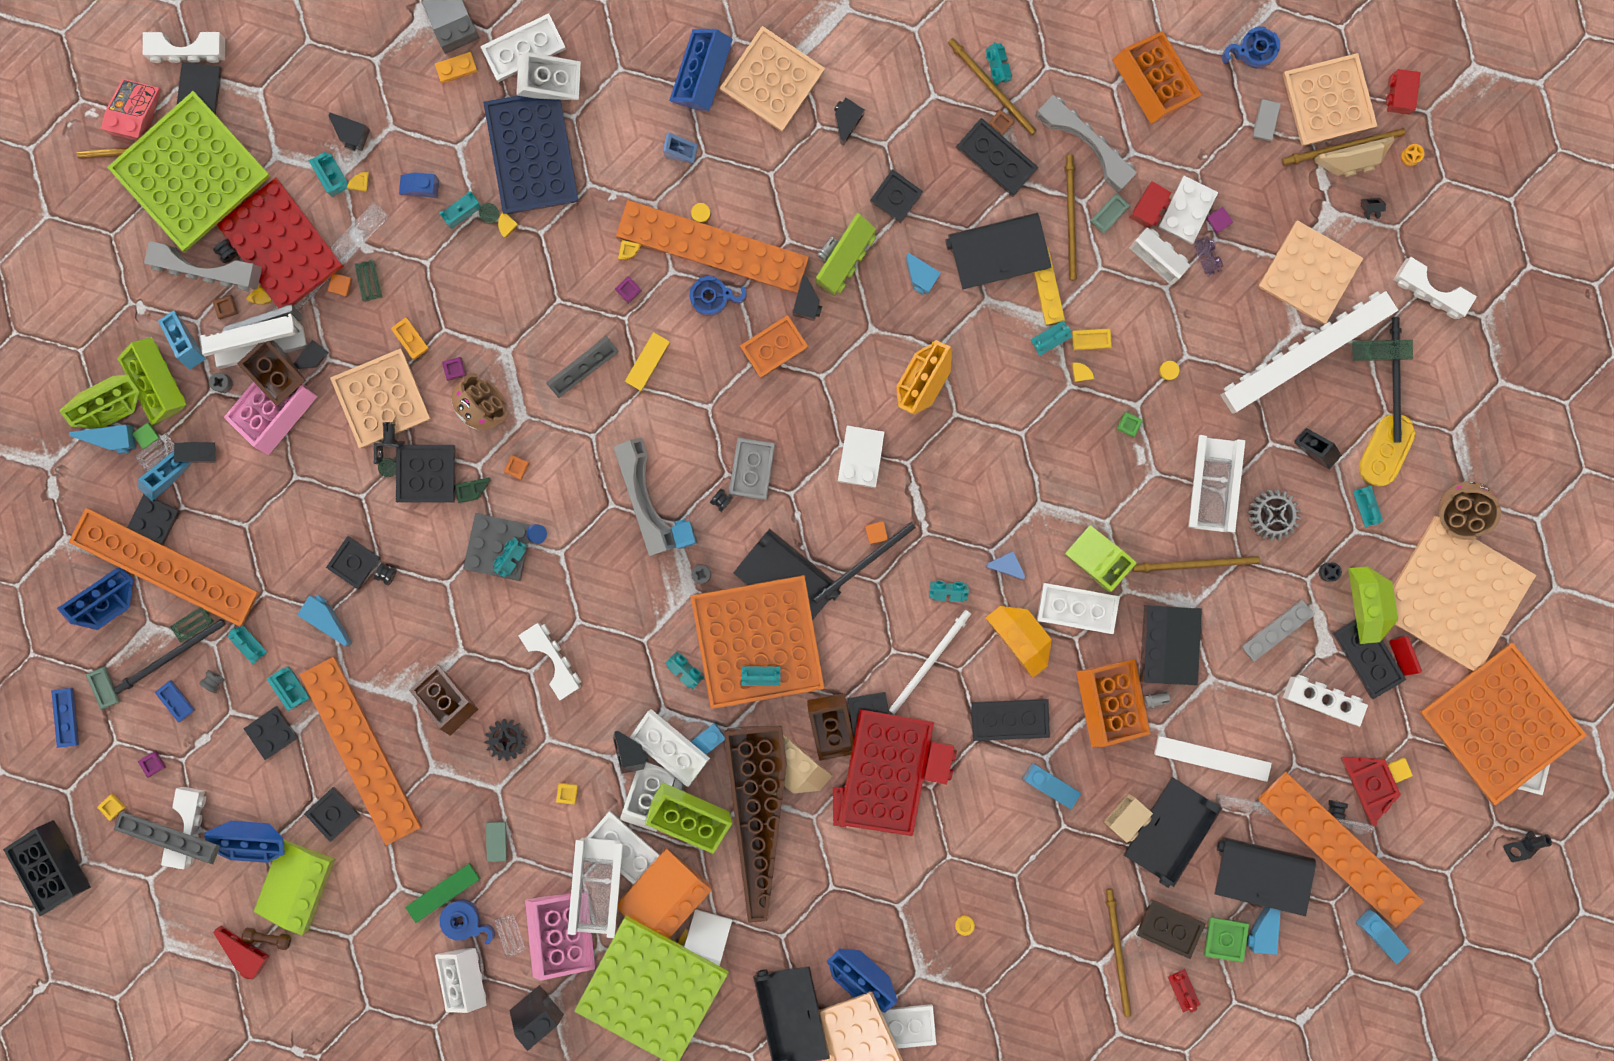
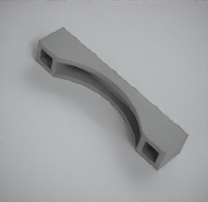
[1035,95,1137,193]
[144,241,262,292]
[614,438,676,556]

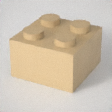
[1103,794,1153,843]

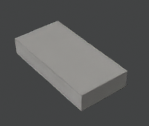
[1252,99,1281,142]

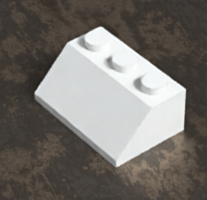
[1129,227,1190,285]
[435,948,487,1013]

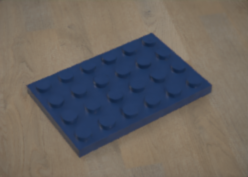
[483,96,579,215]

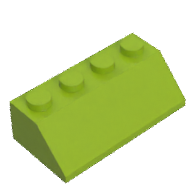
[816,213,877,296]
[117,337,186,426]
[645,782,732,854]

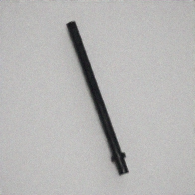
[1390,317,1402,443]
[813,522,916,604]
[114,619,226,694]

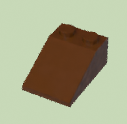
[237,340,306,407]
[409,664,479,736]
[807,693,854,761]

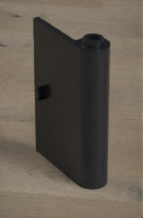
[945,213,1052,290]
[733,528,841,621]
[1124,777,1223,888]
[1214,837,1316,916]
[753,966,830,1061]

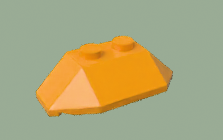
[896,340,952,415]
[985,606,1052,678]

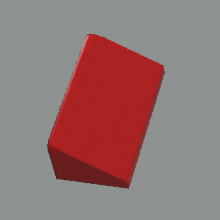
[1389,636,1422,676]

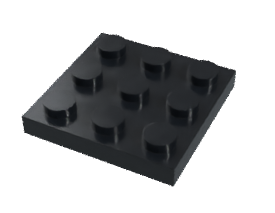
[396,445,455,503]

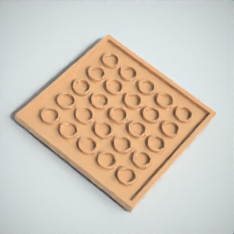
[1393,516,1536,671]

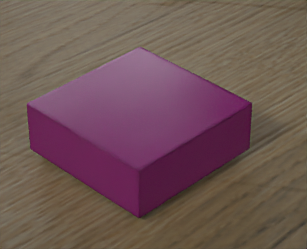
[1206,207,1233,234]
[615,276,642,304]
[442,357,466,381]
[138,751,166,778]

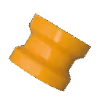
[1401,144,1424,166]

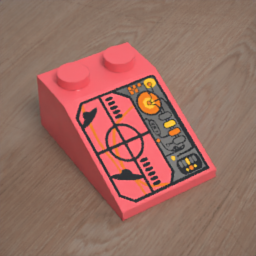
[101,79,161,141]

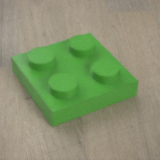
[1204,917,1249,962]

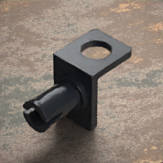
[374,422,405,464]
[1503,830,1552,863]

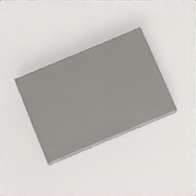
[729,438,775,500]

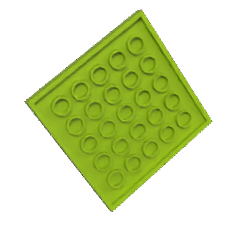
[107,91,270,252]
[574,916,729,1061]

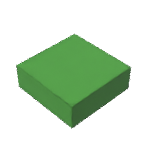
[1116,412,1143,438]
[132,423,161,450]

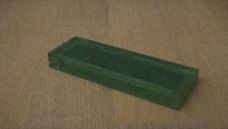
[1352,340,1413,361]

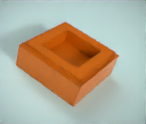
[328,274,352,297]
[503,454,530,480]
[865,521,888,544]

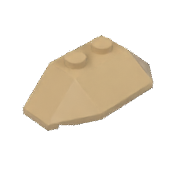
[1314,136,1394,177]
[783,733,833,794]

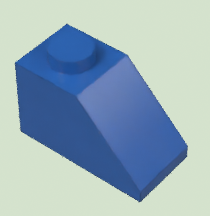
[399,173,439,198]

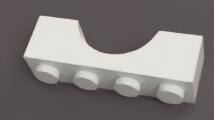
[143,32,225,63]
[1393,257,1477,319]
[518,623,582,700]
[161,787,206,869]

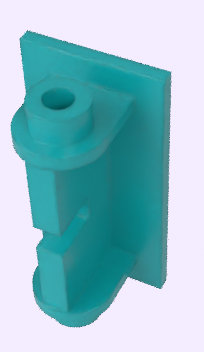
[985,42,1012,85]
[1030,320,1073,356]
[1353,485,1383,527]
[493,537,527,578]
[929,580,969,602]
[227,625,267,665]
[665,651,704,690]
[741,666,780,686]

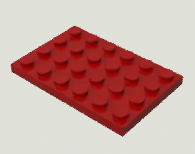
[217,178,344,309]
[838,709,934,836]

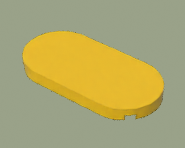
[1359,414,1415,487]

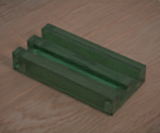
[354,260,383,302]
[170,607,214,643]

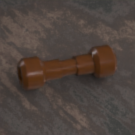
[242,927,291,950]

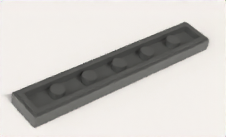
[114,811,220,864]

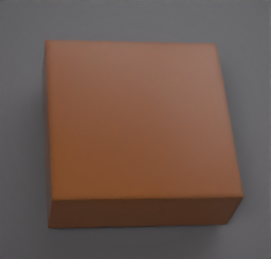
[988,109,1015,136]
[213,295,238,320]

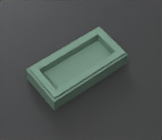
[1090,193,1130,234]
[86,667,121,710]
[486,822,507,862]

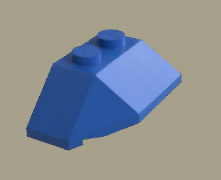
[57,567,134,630]
[204,821,285,863]
[827,949,898,1013]

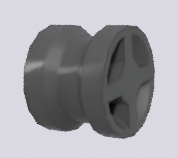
[209,373,233,393]
[691,565,711,584]
[199,670,225,693]

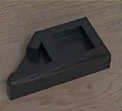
[294,340,329,369]

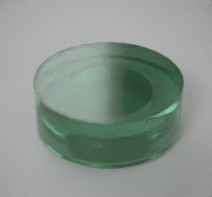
[479,203,499,223]
[378,458,396,478]

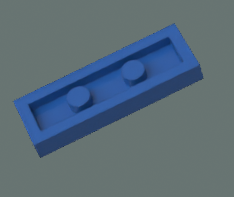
[51,688,79,748]

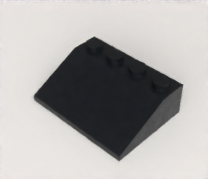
[1140,605,1202,685]
[3,820,91,916]

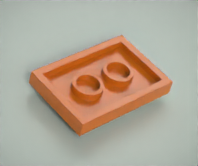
[740,315,808,379]

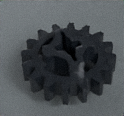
[484,719,528,761]

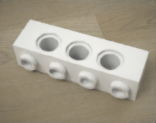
[1283,675,1368,727]

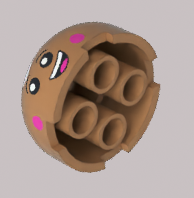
[452,374,509,431]
[1438,481,1501,540]

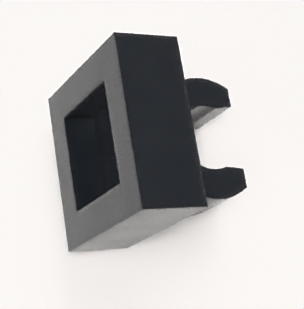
[1361,198,1386,220]

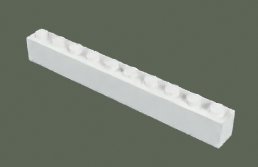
[1220,291,1398,414]

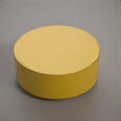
[691,203,711,223]
[1159,361,1179,380]
[955,915,975,936]

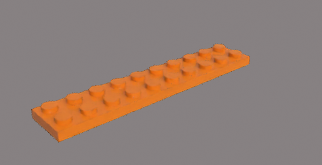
[616,200,809,294]
[69,508,259,627]
[299,657,422,846]
[1258,771,1424,928]

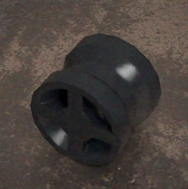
[213,239,238,263]
[710,488,733,513]
[374,562,397,586]
[1318,562,1342,582]
[1328,800,1348,819]

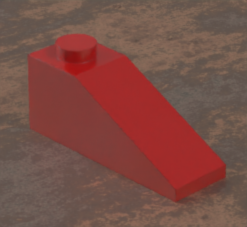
[213,926,270,980]

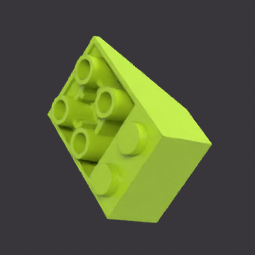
[1065,525,1137,592]

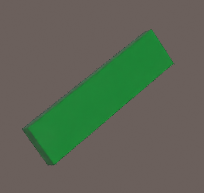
[405,863,481,923]

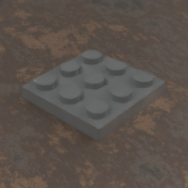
[463,513,531,581]

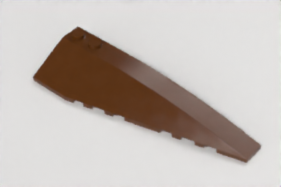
[724,726,787,923]

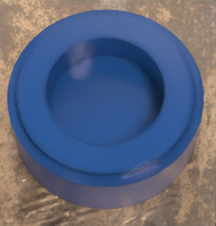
[527,524,547,544]

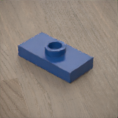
[155,680,195,723]

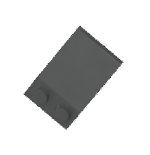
[422,0,480,54]

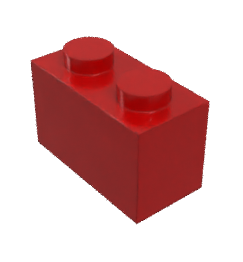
[1386,69,1421,115]
[1129,181,1172,228]
[924,741,957,785]

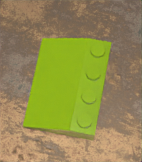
[254,839,335,935]

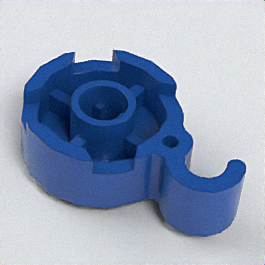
[1221,27,1280,68]
[689,276,747,316]
[439,899,495,944]

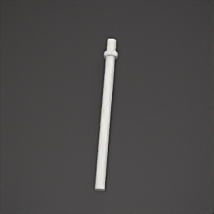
[889,610,971,715]

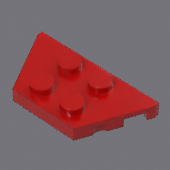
[1341,757,1401,827]

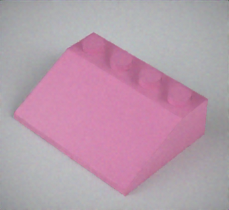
[224,382,318,456]
[525,892,595,980]

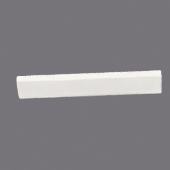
[1154,736,1272,782]

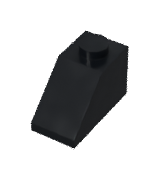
[834,97,865,146]
[328,112,370,151]
[793,276,822,321]
[1294,428,1342,470]
[174,442,215,463]
[613,731,648,774]

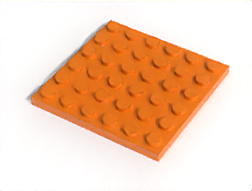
[690,575,824,709]
[1419,643,1587,806]

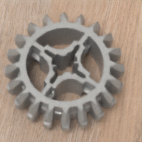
[1248,489,1301,541]

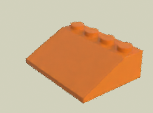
[1112,31,1202,124]
[1076,659,1151,747]
[617,848,712,938]

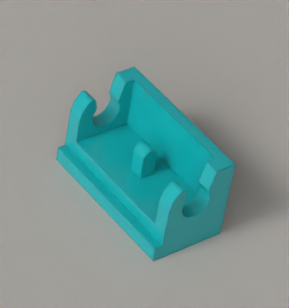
[308,152,348,197]
[439,191,482,229]
[266,666,310,711]

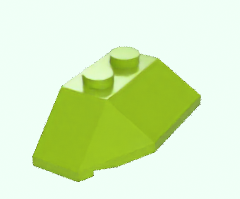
[59,375,140,429]
[1348,566,1398,644]

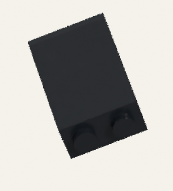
[509,985,564,1051]

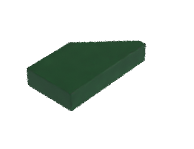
[455,477,491,503]

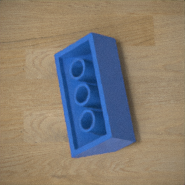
[669,29,733,111]

